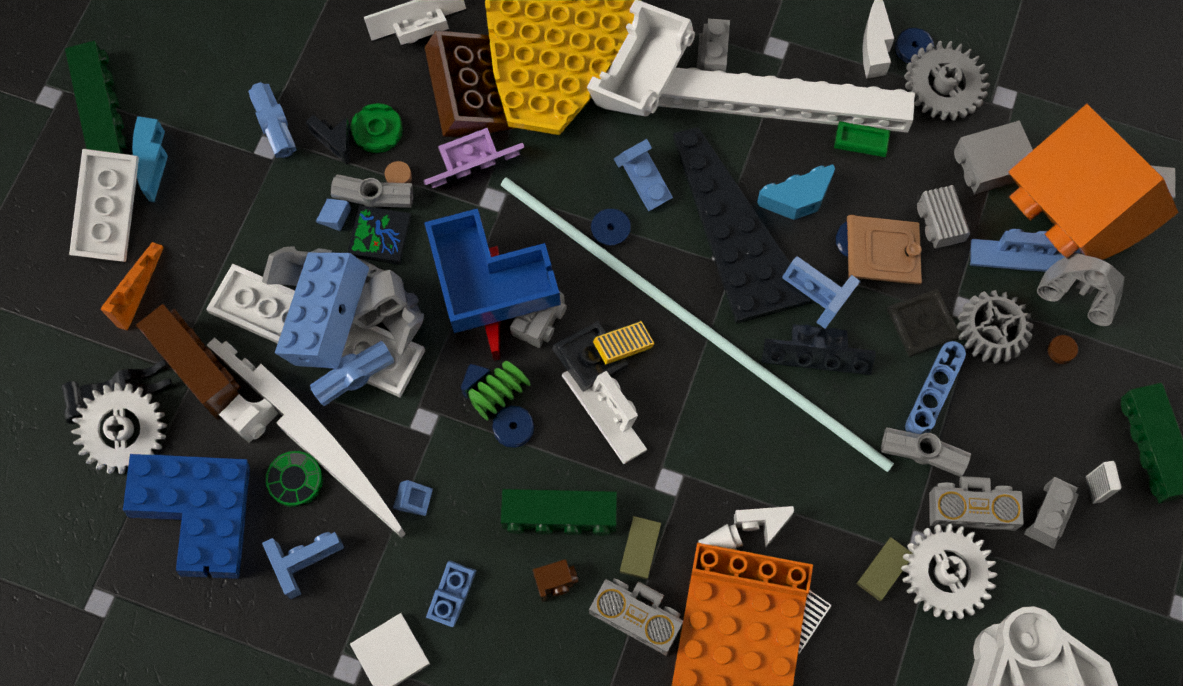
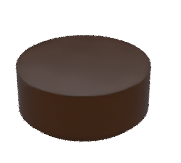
[1048,335,1078,364]

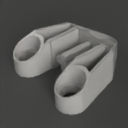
[1037,253,1125,326]

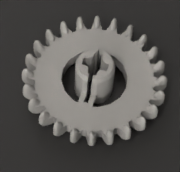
[904,41,990,121]

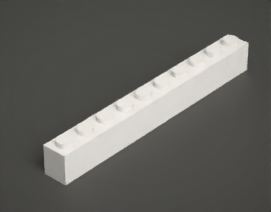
[658,68,915,133]

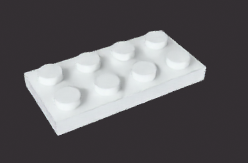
[69,149,139,262]

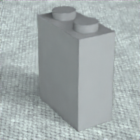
[954,120,1033,194]

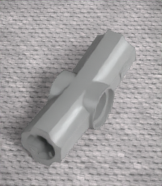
[331,174,413,209]
[881,427,971,477]

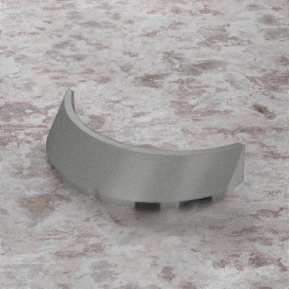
[262,247,424,355]

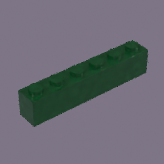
[65,40,129,154]

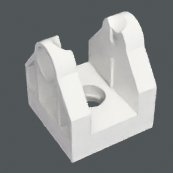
[967,606,1118,686]

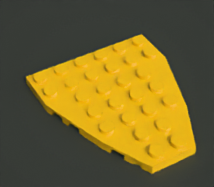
[485,0,641,135]

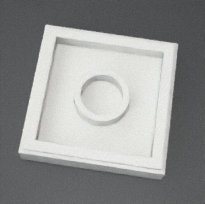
[350,613,430,686]

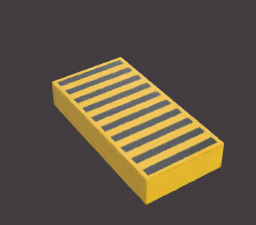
[593,321,654,364]

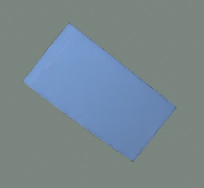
[426,560,477,627]

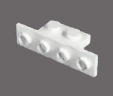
[364,0,466,45]
[562,371,647,464]

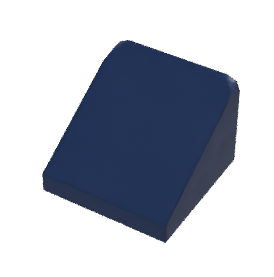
[461,364,491,398]

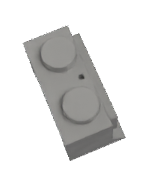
[697,18,730,72]
[1024,477,1079,549]

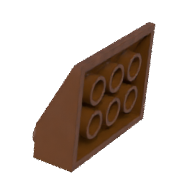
[425,31,515,137]

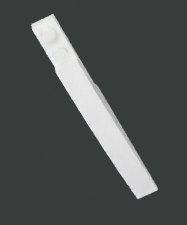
[207,338,405,538]

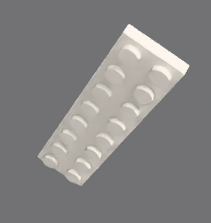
[206,264,425,398]

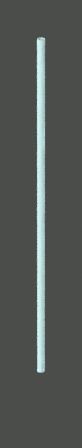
[501,178,894,472]

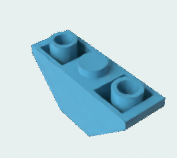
[757,164,835,220]

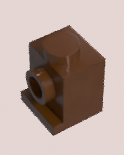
[532,559,579,602]

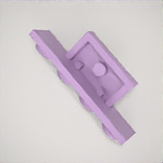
[423,128,524,188]

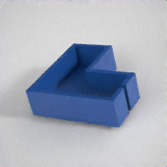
[424,209,561,333]
[123,454,250,579]

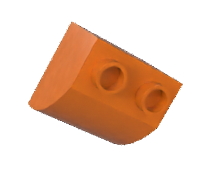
[1008,104,1179,260]

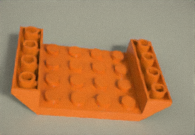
[672,543,813,686]

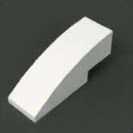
[863,0,894,79]

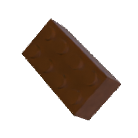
[136,304,241,420]

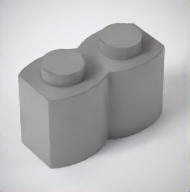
[353,270,407,329]

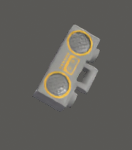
[929,476,1023,531]
[589,578,683,656]

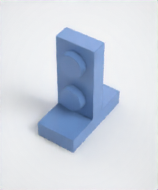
[614,139,673,211]
[782,256,860,329]
[262,532,344,599]

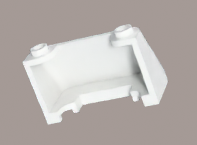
[587,0,695,116]

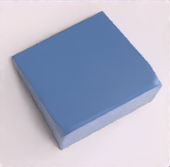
[316,199,351,231]
[393,480,433,516]

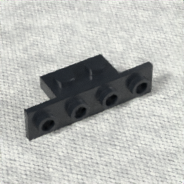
[761,324,876,375]

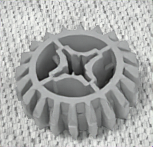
[957,290,1033,364]

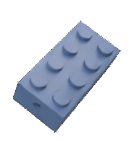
[275,252,369,369]

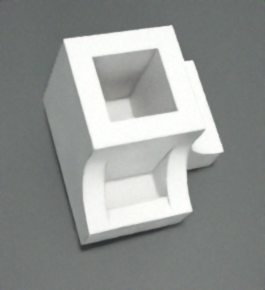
[219,395,278,443]

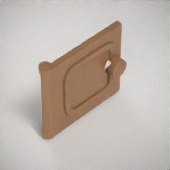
[847,215,922,285]

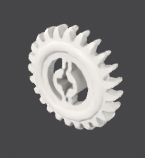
[71,383,167,475]
[901,524,998,620]

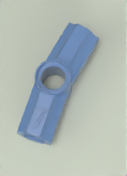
[248,82,297,158]
[310,341,394,406]

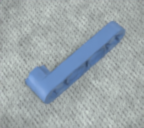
[905,341,966,434]

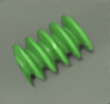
[468,361,530,421]

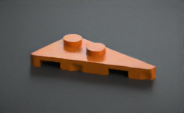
[101,242,164,331]

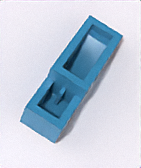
[132,116,168,202]

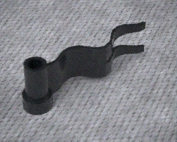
[61,359,172,424]

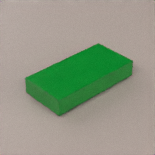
[834,121,891,157]

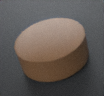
[385,161,412,183]

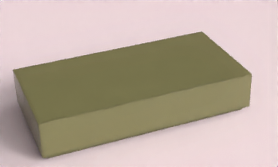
[620,516,661,580]
[856,537,913,601]

